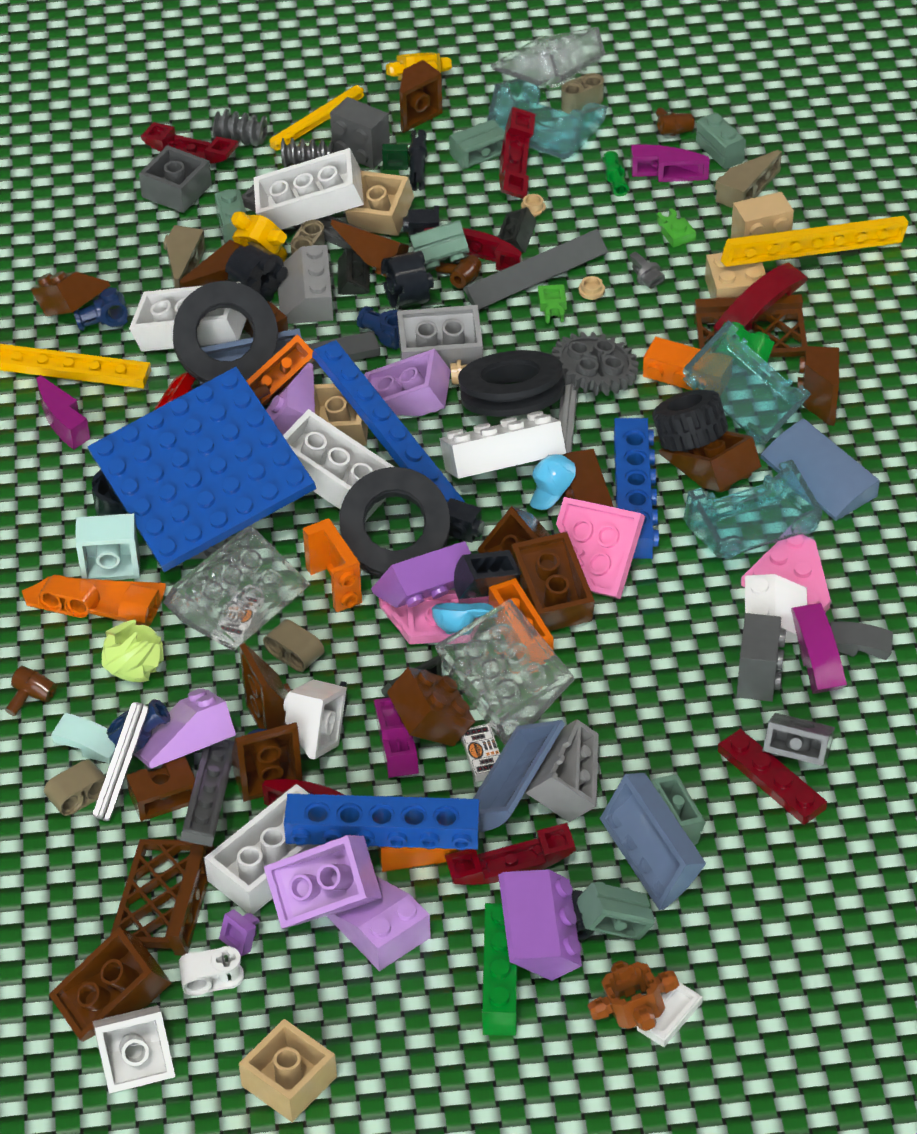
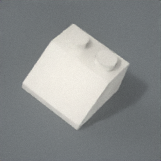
[745,574,807,643]
[283,679,347,759]
[92,1005,175,1094]

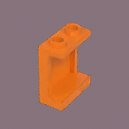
[303,518,362,612]

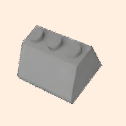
[278,245,333,324]
[397,305,483,369]

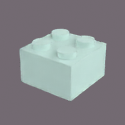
[76,513,140,580]

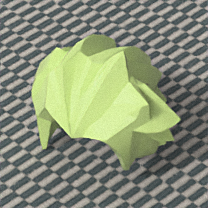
[102,620,164,682]

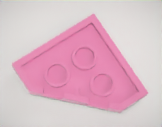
[556,497,645,599]
[741,528,831,613]

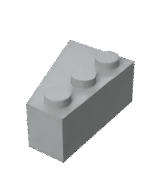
[525,719,598,822]

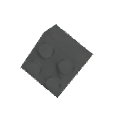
[330,97,390,169]
[139,145,212,213]
[736,613,786,702]

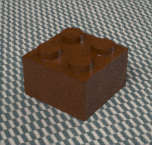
[387,667,475,747]

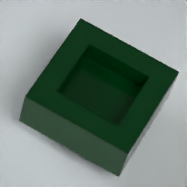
[382,144,409,170]

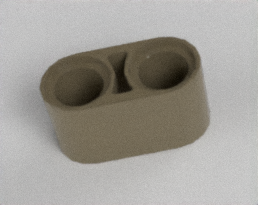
[561,73,604,114]
[290,220,325,255]
[263,619,325,672]
[44,760,106,816]

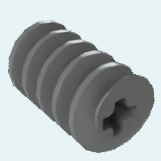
[212,109,268,147]
[281,138,334,168]

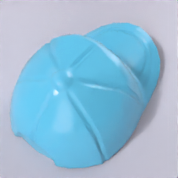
[530,454,576,510]
[432,603,496,634]

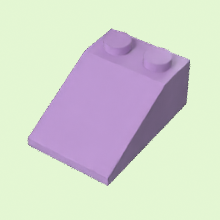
[365,348,451,416]
[266,362,315,435]
[134,689,236,769]
[264,835,382,929]
[327,876,431,971]

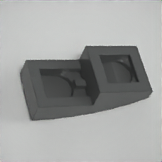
[830,621,893,660]

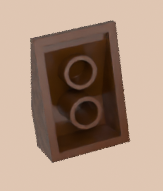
[659,431,762,492]
[511,532,595,631]
[239,643,291,729]
[232,722,303,802]
[48,927,171,1042]

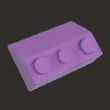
[371,541,471,608]
[498,869,582,981]

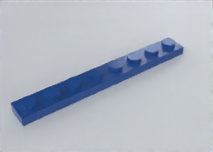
[312,340,465,503]

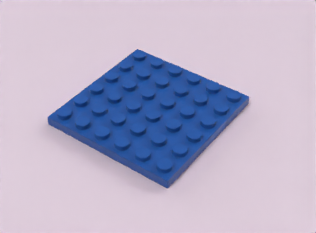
[87,367,317,572]

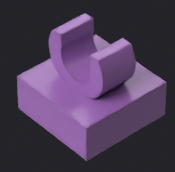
[219,909,260,956]

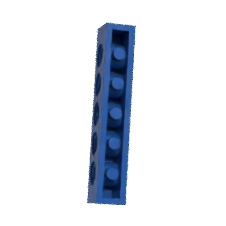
[614,418,659,559]
[284,794,480,850]

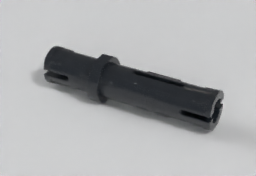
[408,129,428,191]

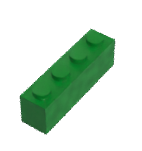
[482,903,517,1036]

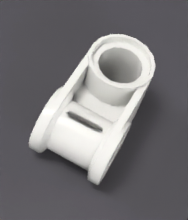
[179,946,244,996]

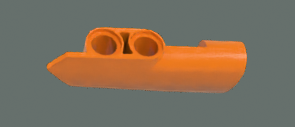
[22,575,166,626]

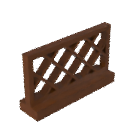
[694,294,807,358]
[110,839,215,956]

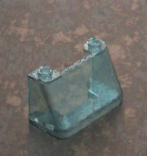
[487,77,608,159]
[683,320,811,445]
[684,460,823,559]

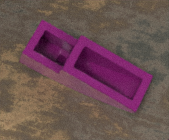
[630,144,710,182]
[37,375,90,450]
[791,603,847,694]
[374,697,419,778]

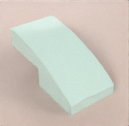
[51,713,116,763]

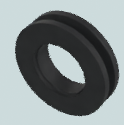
[173,281,278,383]
[458,350,565,417]
[340,467,450,578]

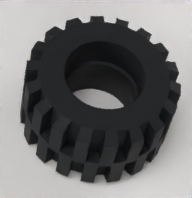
[652,390,728,451]

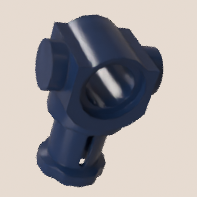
[73,287,128,331]
[357,306,399,350]
[107,699,170,754]

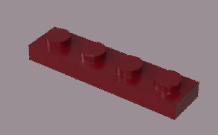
[718,728,827,825]

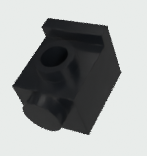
[403,206,440,243]
[447,498,484,543]

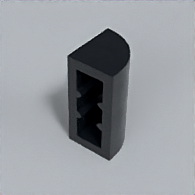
[454,550,521,599]

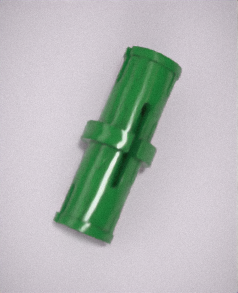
[602,151,629,197]

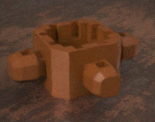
[587,960,679,1031]

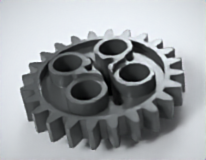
[552,332,639,396]

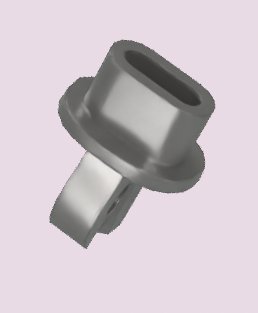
[629,251,665,289]

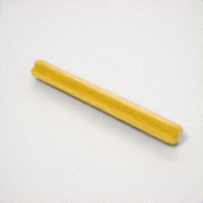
[269,85,364,151]

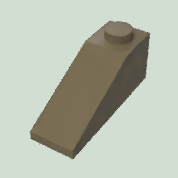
[715,150,782,208]
[164,225,206,289]

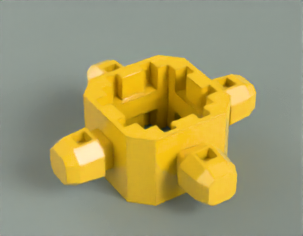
[386,52,452,81]
[231,212,288,262]

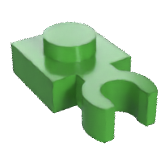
[657,208,696,247]
[538,284,567,323]

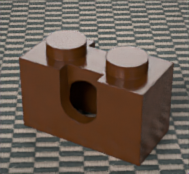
[126,756,195,821]

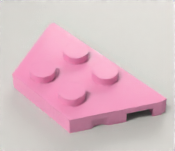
[379,590,489,645]

